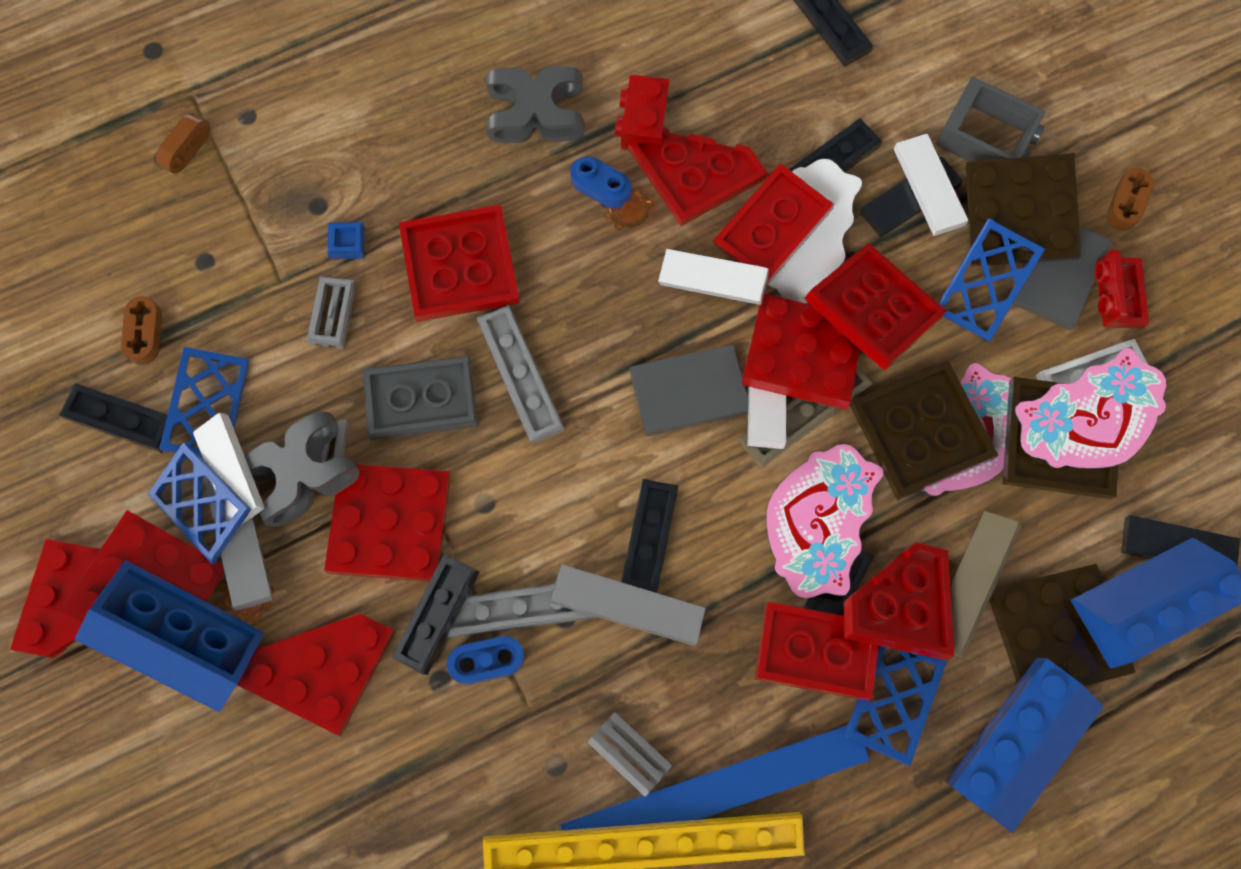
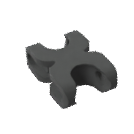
[486,66,585,143]
[244,411,360,527]

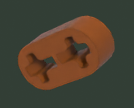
[156,113,210,174]
[1107,168,1154,231]
[121,296,162,365]

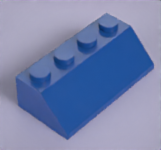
[1071,537,1241,669]
[74,560,265,712]
[946,658,1104,833]

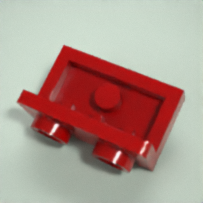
[615,74,670,150]
[1094,250,1149,329]

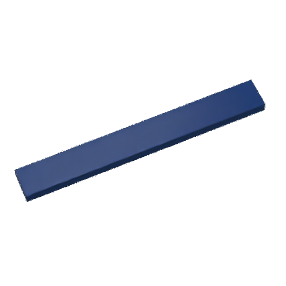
[560,725,870,830]

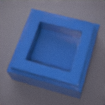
[327,222,365,259]

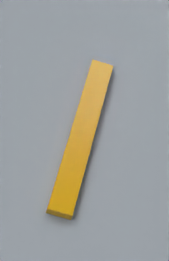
[483,812,805,869]

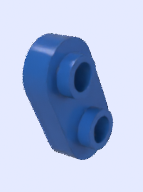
[570,156,632,209]
[447,636,524,685]

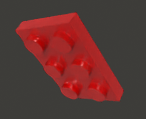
[713,163,834,286]
[754,602,878,701]

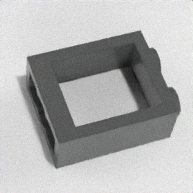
[936,76,1046,162]

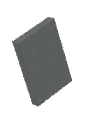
[1011,226,1111,330]
[629,345,748,437]
[362,356,478,441]

